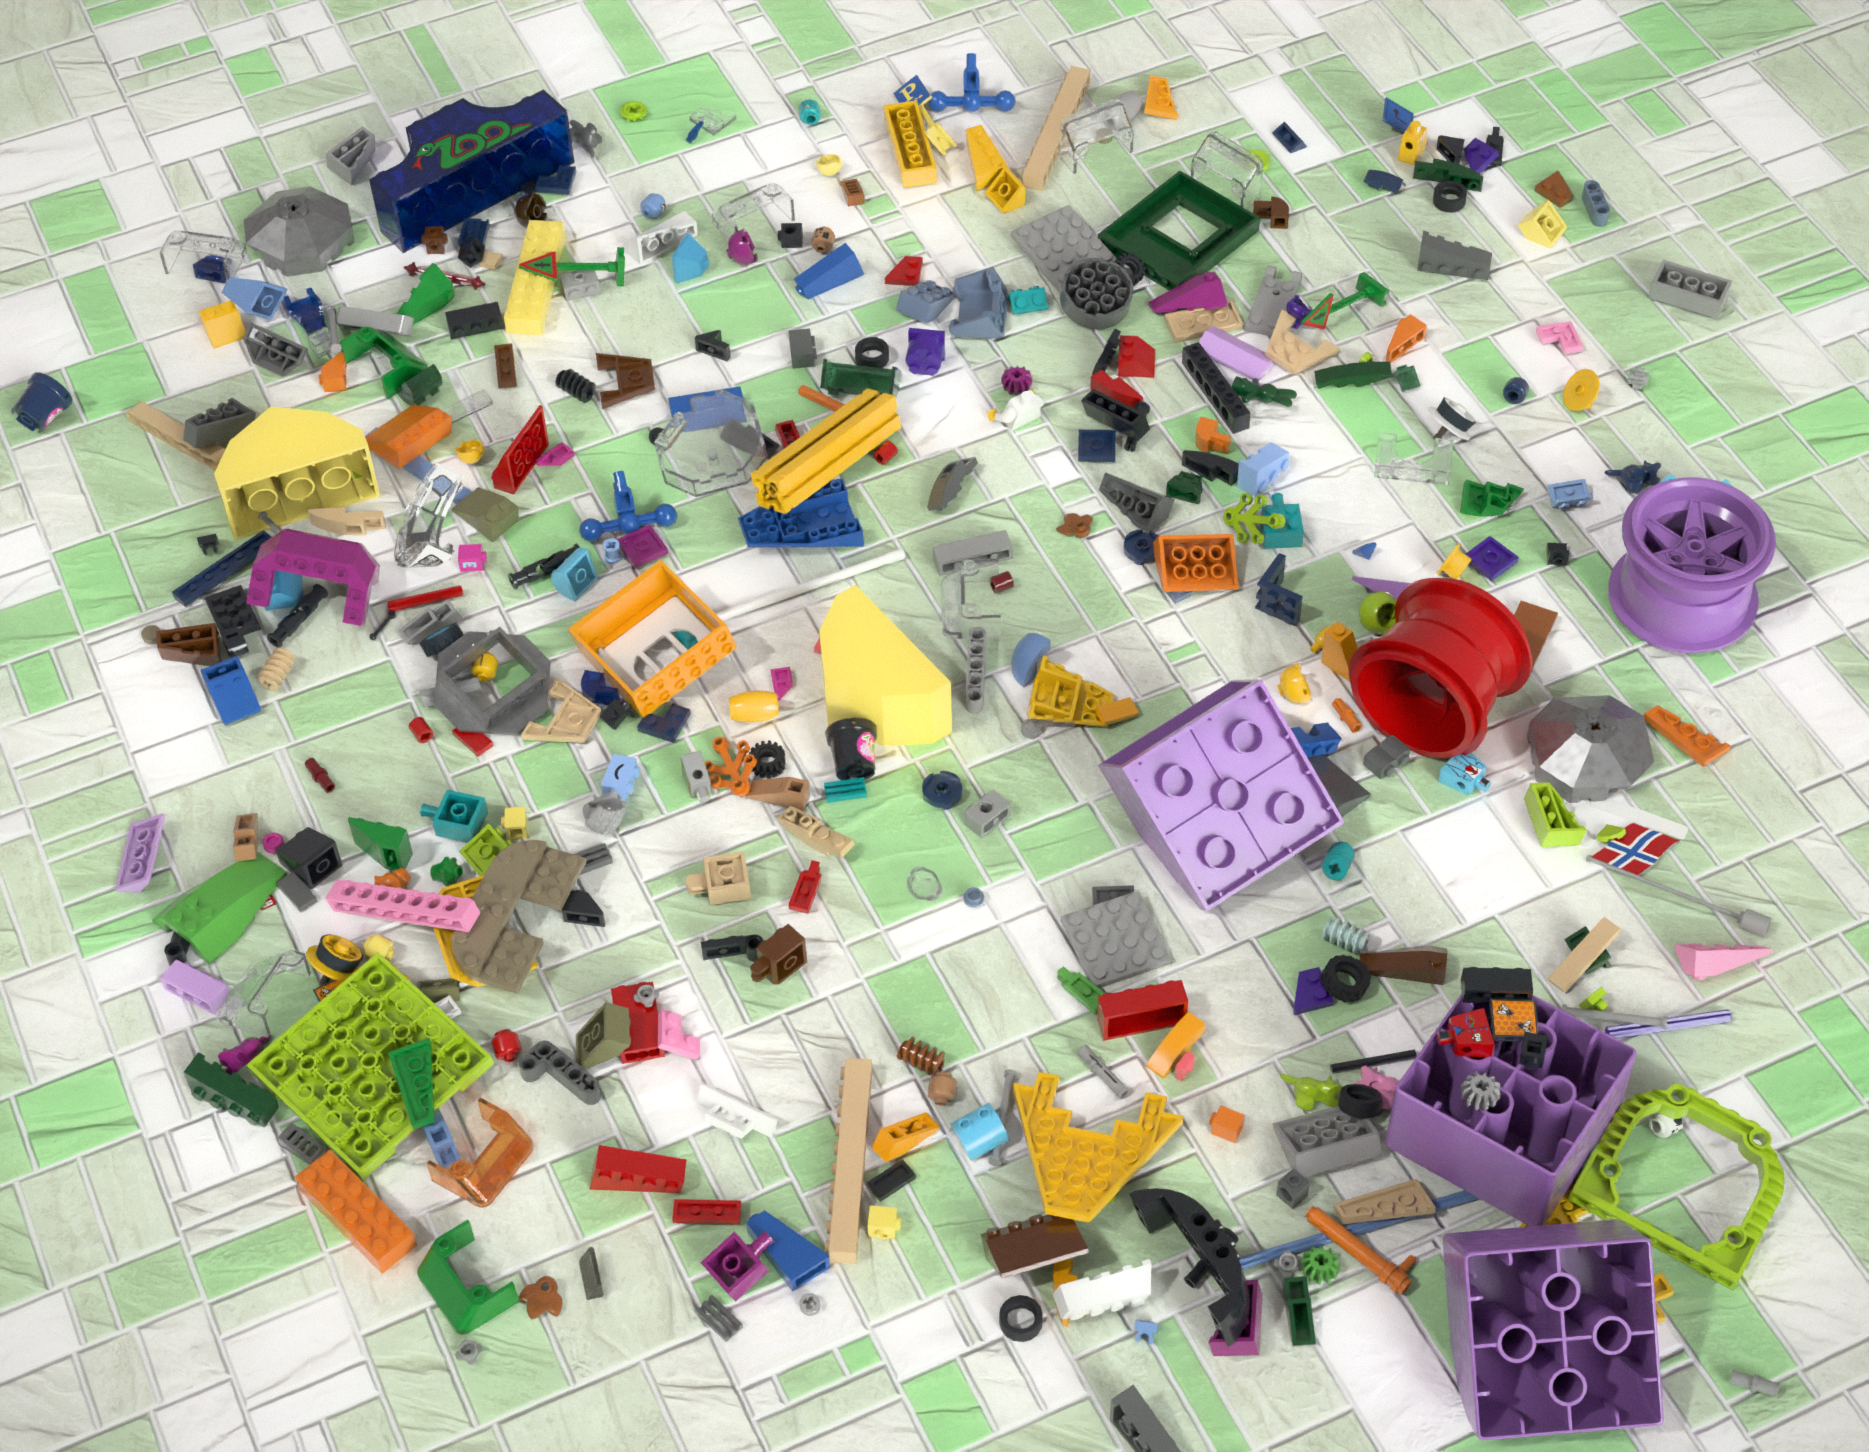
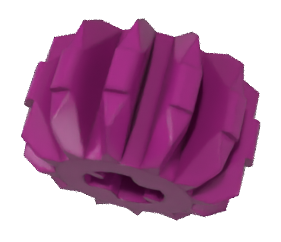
[1001,365,1032,395]

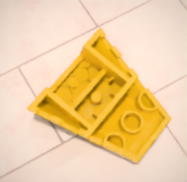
[1026,655,1115,727]

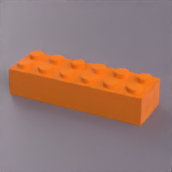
[295,1150,417,1274]

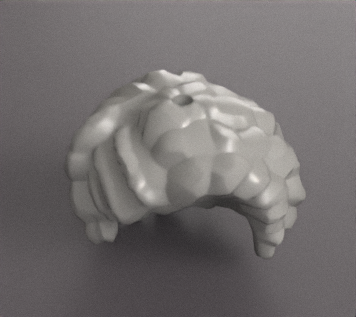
[583,790,626,835]

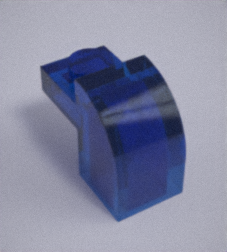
[581,670,620,706]

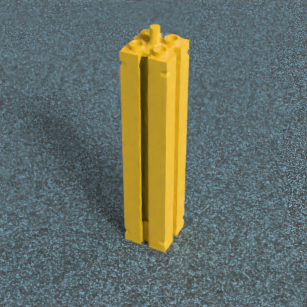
[750,388,901,514]

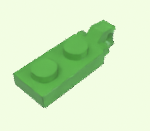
[1057,966,1105,1015]

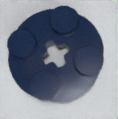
[1123,529,1158,565]
[922,771,963,810]

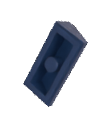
[1272,121,1307,153]

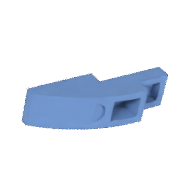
[422,1108,463,1175]

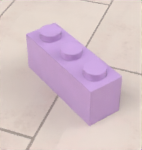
[161,960,231,1015]

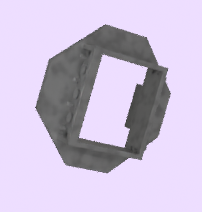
[434,627,551,736]

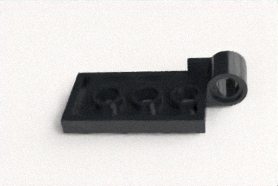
[205,585,261,658]

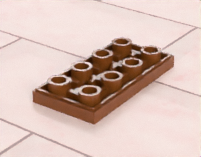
[1514,600,1558,672]

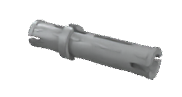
[1077,1045,1129,1099]

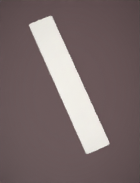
[1590,798,1689,840]

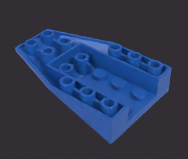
[738,478,864,547]

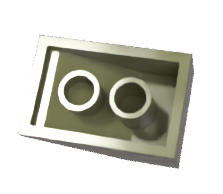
[452,487,519,542]
[576,1002,631,1070]

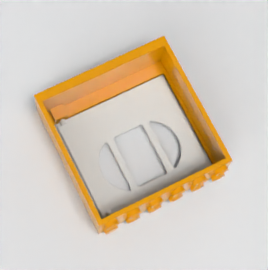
[568,560,737,719]

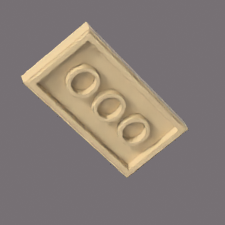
[1164,300,1244,343]

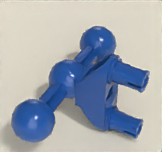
[927,53,1016,112]
[579,471,677,542]

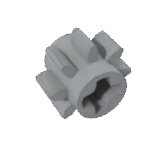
[1628,367,1649,390]

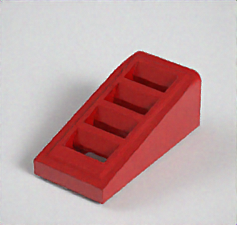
[775,420,800,449]

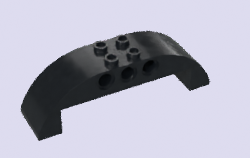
[1129,1188,1251,1347]

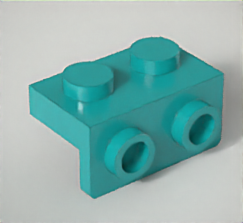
[1008,286,1048,315]

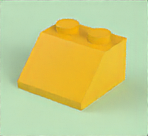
[198,300,246,349]

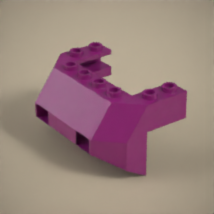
[246,529,380,626]

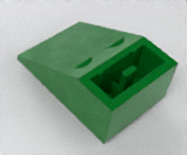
[348,817,413,871]

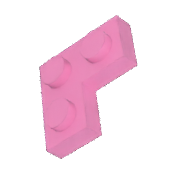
[1536,321,1583,354]
[658,1009,700,1060]

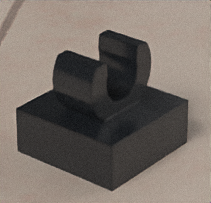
[197,534,220,556]

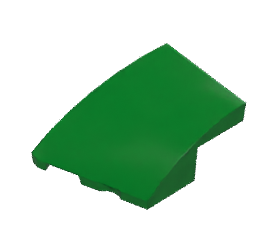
[1460,480,1524,516]

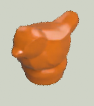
[374,868,411,889]

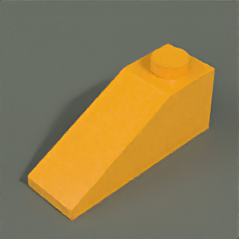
[872,1112,940,1162]

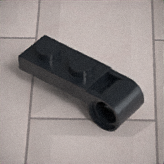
[701,934,764,962]

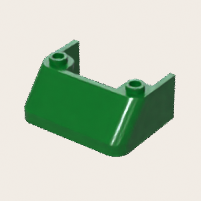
[339,327,427,399]
[417,1219,519,1335]

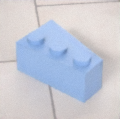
[1237,442,1290,497]

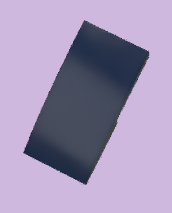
[1363,170,1403,194]

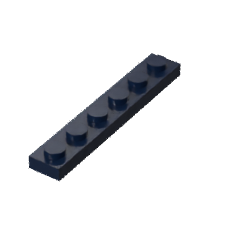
[172,530,272,607]

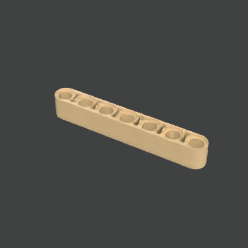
[126,401,226,471]

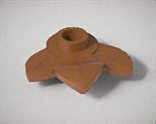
[1056,513,1093,538]
[519,1276,563,1320]

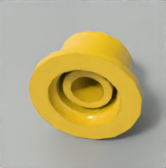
[1436,543,1472,579]

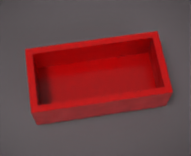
[1097,980,1188,1041]

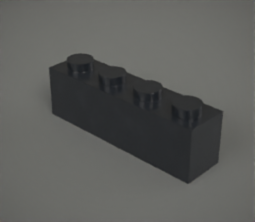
[1081,389,1150,441]

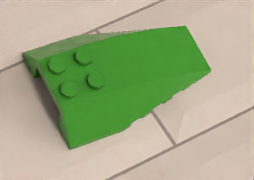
[152,852,287,965]

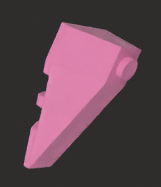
[1674,944,1772,980]

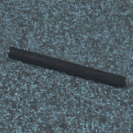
[1330,1049,1417,1073]

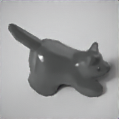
[566,120,602,158]

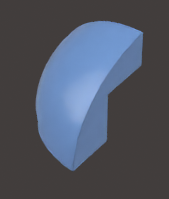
[1011,633,1050,688]

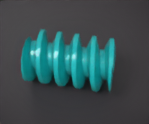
[1322,841,1355,880]

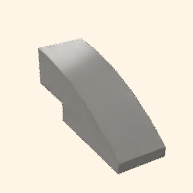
[398,599,463,645]

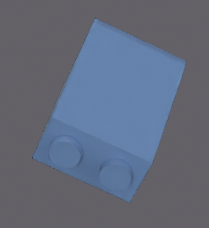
[221,277,288,320]

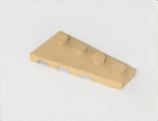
[1334,1179,1436,1224]

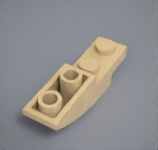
[308,507,386,536]
[777,806,855,858]

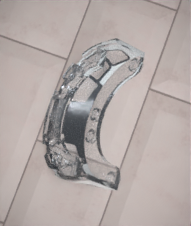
[394,462,463,568]

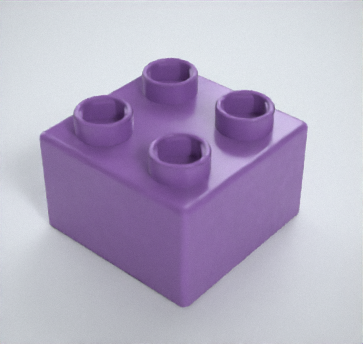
[1385,993,1637,1226]

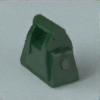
[1166,471,1203,504]

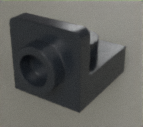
[1546,543,1569,566]

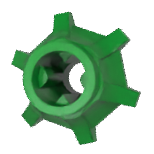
[430,857,463,886]

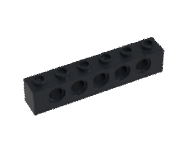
[1182,342,1251,434]

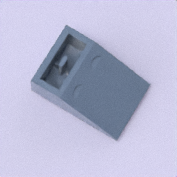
[896,280,955,324]

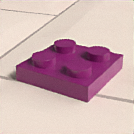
[616,525,668,569]

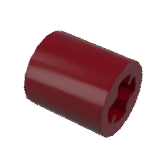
[989,571,1014,594]

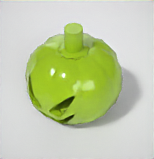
[1359,591,1397,634]

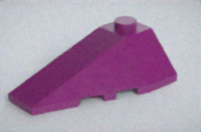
[1148,272,1228,313]

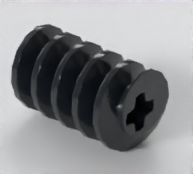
[555,369,596,403]

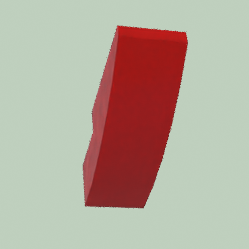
[1090,370,1143,408]

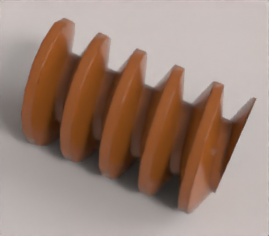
[897,1036,945,1076]

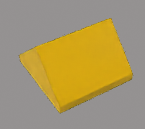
[985,166,1025,214]

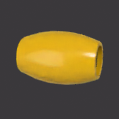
[729,690,779,723]

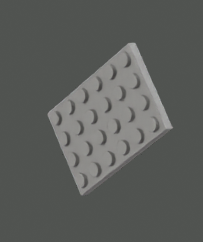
[1011,205,1128,293]

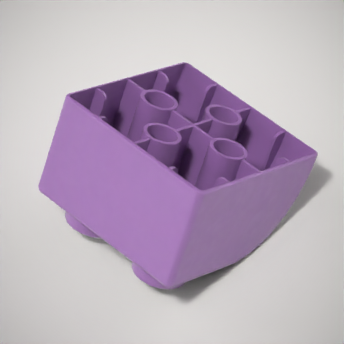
[1443,1219,1664,1440]

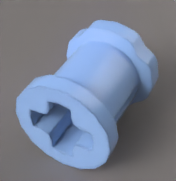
[603,539,622,564]

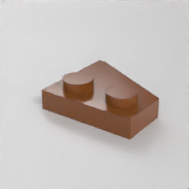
[1534,171,1573,208]

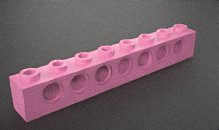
[325,879,480,932]

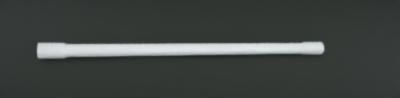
[697,548,905,621]

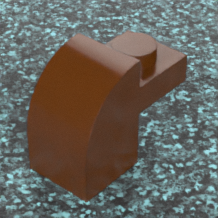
[1253,196,1289,229]

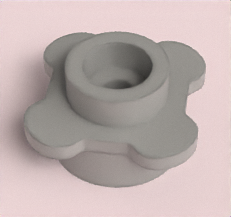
[634,985,659,1007]
[1273,1250,1301,1277]
[455,1340,483,1365]

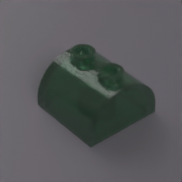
[395,364,443,405]

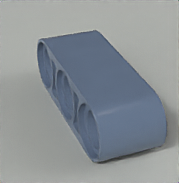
[1582,180,1610,227]

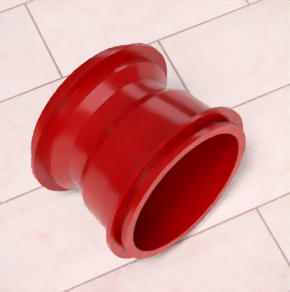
[1349,578,1533,759]

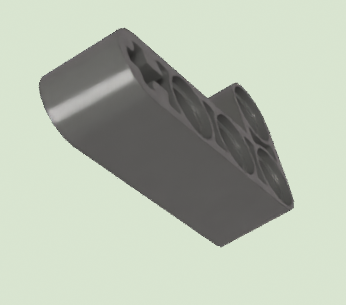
[519,1040,601,1105]

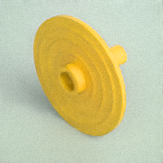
[1563,369,1600,411]

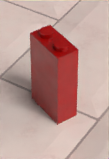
[611,981,665,1064]

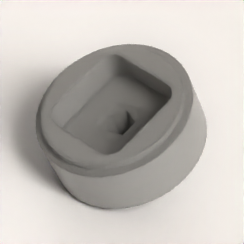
[1021,719,1041,739]

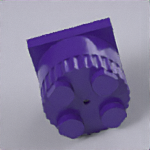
[905,328,946,376]

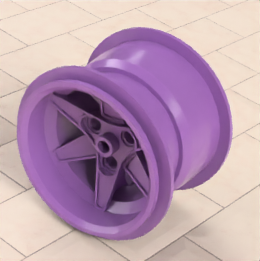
[1608,477,1776,653]

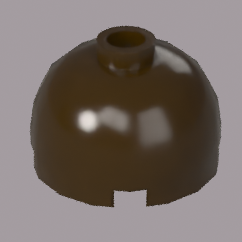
[514,194,547,228]

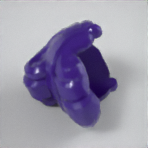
[1286,295,1312,329]

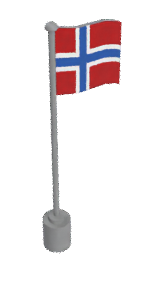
[1586,823,1772,937]

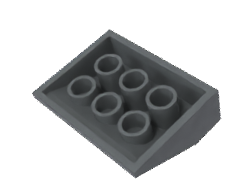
[1307,755,1371,817]

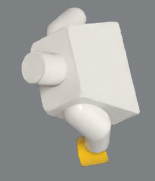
[986,389,1044,431]

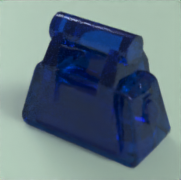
[193,254,230,283]

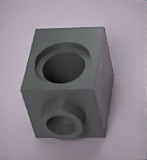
[1276,1168,1310,1209]

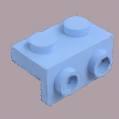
[1547,479,1593,509]

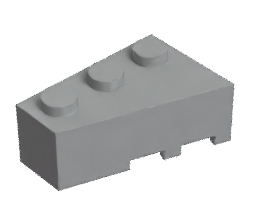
[326,126,376,185]

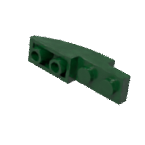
[1413,158,1484,192]

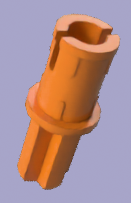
[1332,698,1362,733]

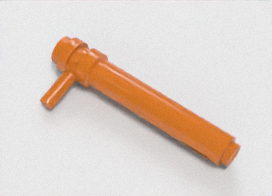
[1305,1206,1416,1295]

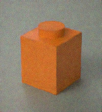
[1209,1105,1245,1143]

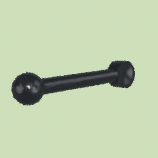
[369,611,396,640]

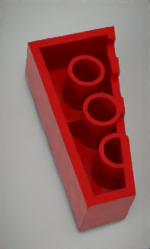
[589,1145,687,1194]

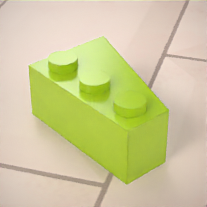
[1524,782,1587,847]

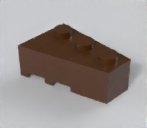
[156,623,222,666]

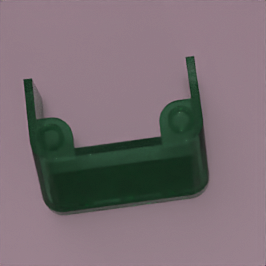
[820,359,902,398]

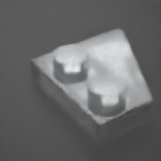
[689,107,736,136]

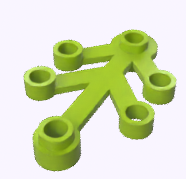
[1223,493,1285,545]

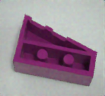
[1208,1280,1263,1356]

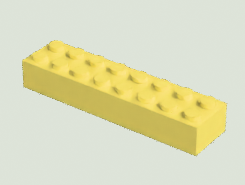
[504,220,566,335]

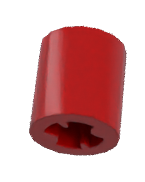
[873,441,898,465]
[408,717,434,743]

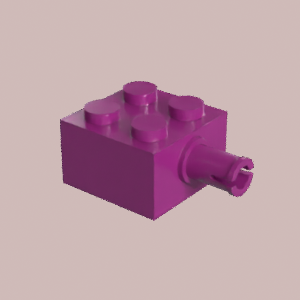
[700,1231,774,1302]

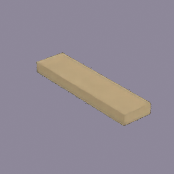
[1548,917,1621,993]

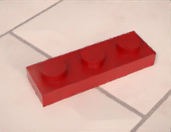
[672,1199,742,1225]

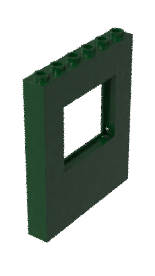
[1098,171,1260,291]

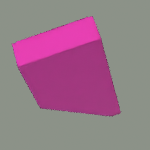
[536,442,575,466]
[770,667,793,701]

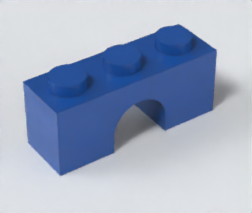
[1290,722,1342,757]

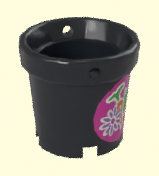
[825,717,877,780]

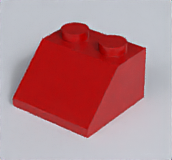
[1118,335,1155,378]

